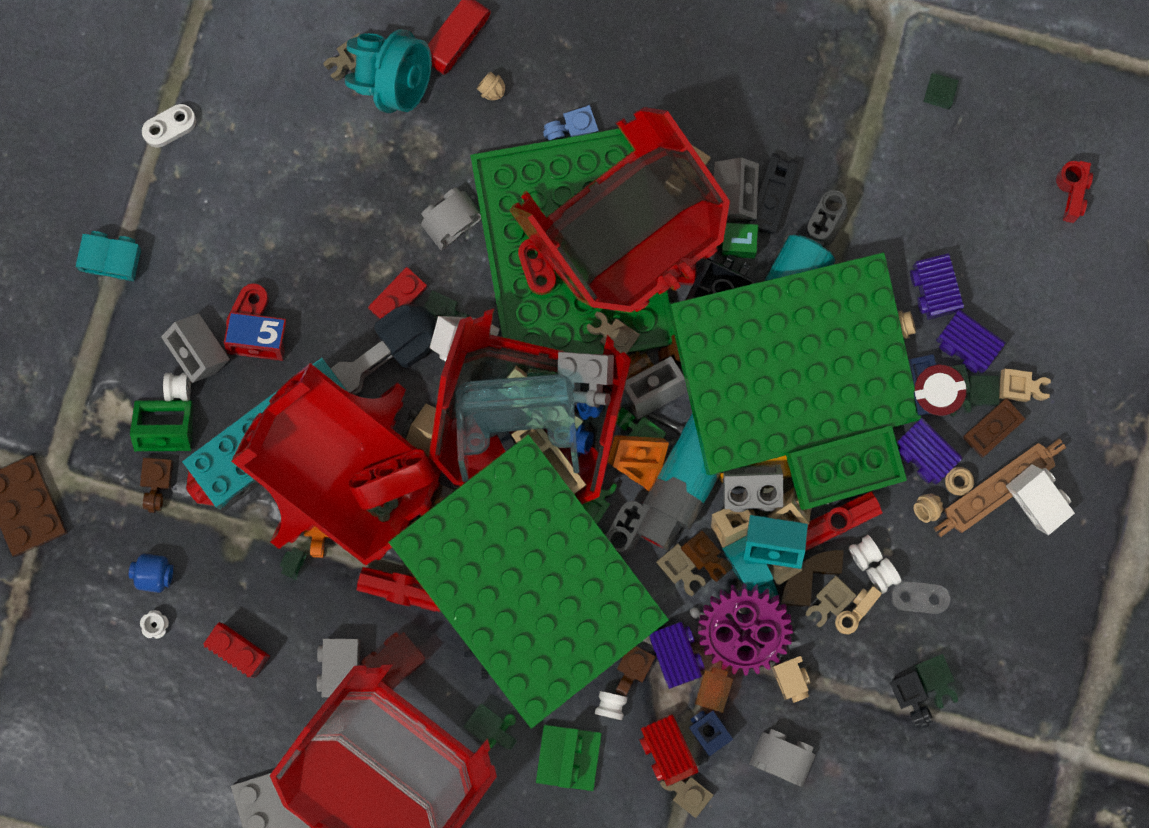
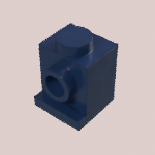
[688,710,733,756]

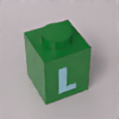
[717,223,758,259]

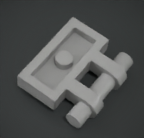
[555,352,614,407]

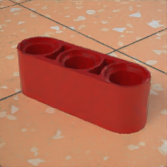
[428,0,491,75]
[347,449,436,510]

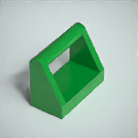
[130,400,193,452]

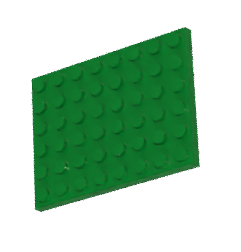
[470,129,674,374]
[667,253,921,475]
[388,434,669,729]

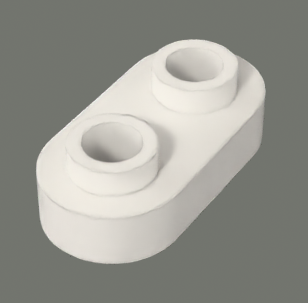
[142,104,196,148]

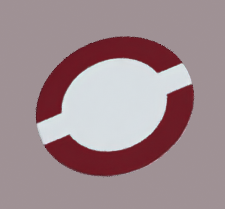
[915,365,966,416]

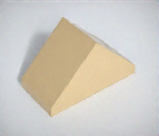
[406,404,436,459]

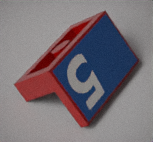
[224,312,287,361]

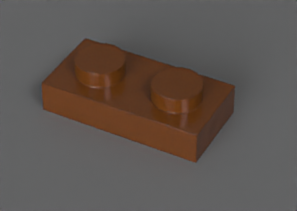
[963,398,1026,458]

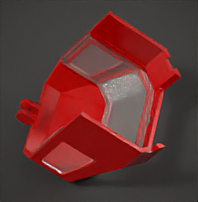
[270,665,497,828]

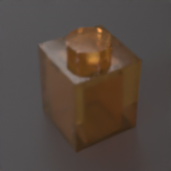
[694,667,733,713]

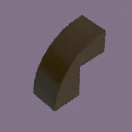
[779,550,844,607]

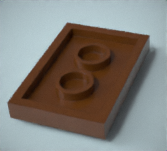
[0,455,68,557]

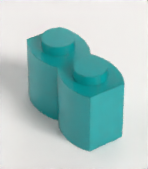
[75,231,141,281]

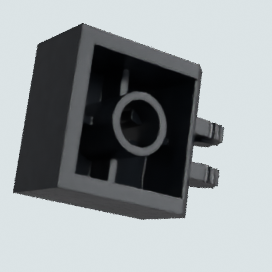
[685,254,758,300]

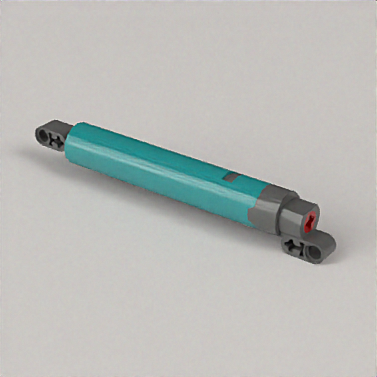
[606,190,848,557]

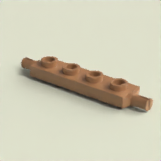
[934,439,1066,537]

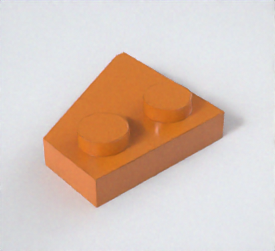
[608,435,669,491]

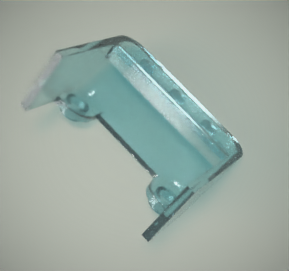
[456,375,580,482]

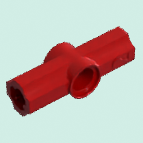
[805,491,882,552]
[356,567,441,612]

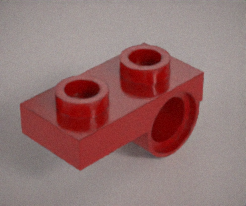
[1056,161,1093,223]

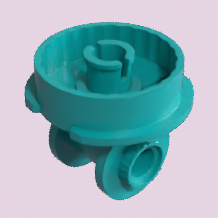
[345,29,432,113]

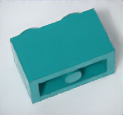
[743,515,808,569]

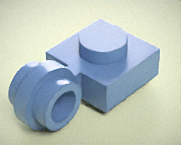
[543,105,599,141]

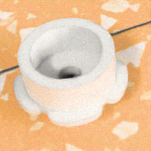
[140,610,169,639]

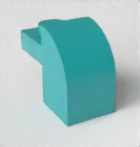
[722,536,779,599]

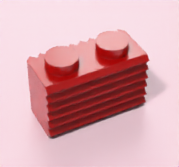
[203,622,270,678]
[639,714,699,786]

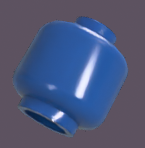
[129,553,173,593]

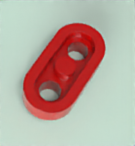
[518,239,556,295]
[226,283,269,326]

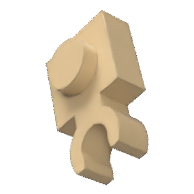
[999,368,1051,402]

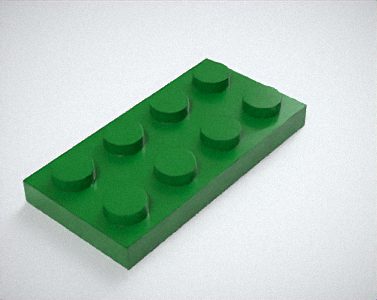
[786,425,907,510]

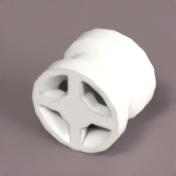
[163,373,191,401]
[848,535,883,571]
[866,558,902,594]
[595,691,627,720]

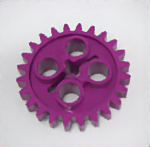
[698,583,793,676]

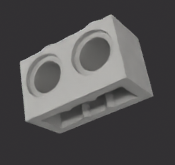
[723,465,783,512]

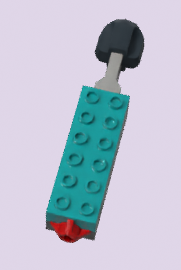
[182,304,437,512]

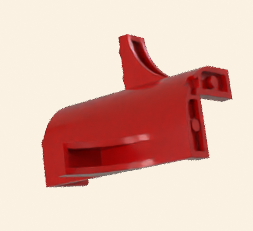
[231,363,441,566]

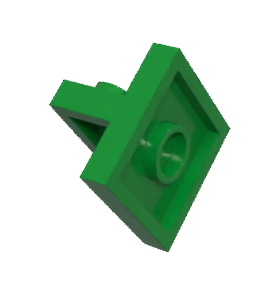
[536,725,601,791]

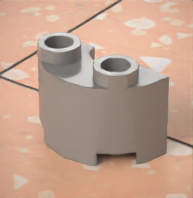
[421,187,482,251]
[749,729,816,787]

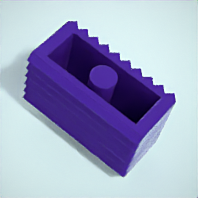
[910,253,964,320]
[936,309,1006,373]
[897,418,963,485]
[649,622,705,689]

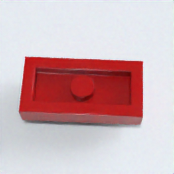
[368,267,428,319]

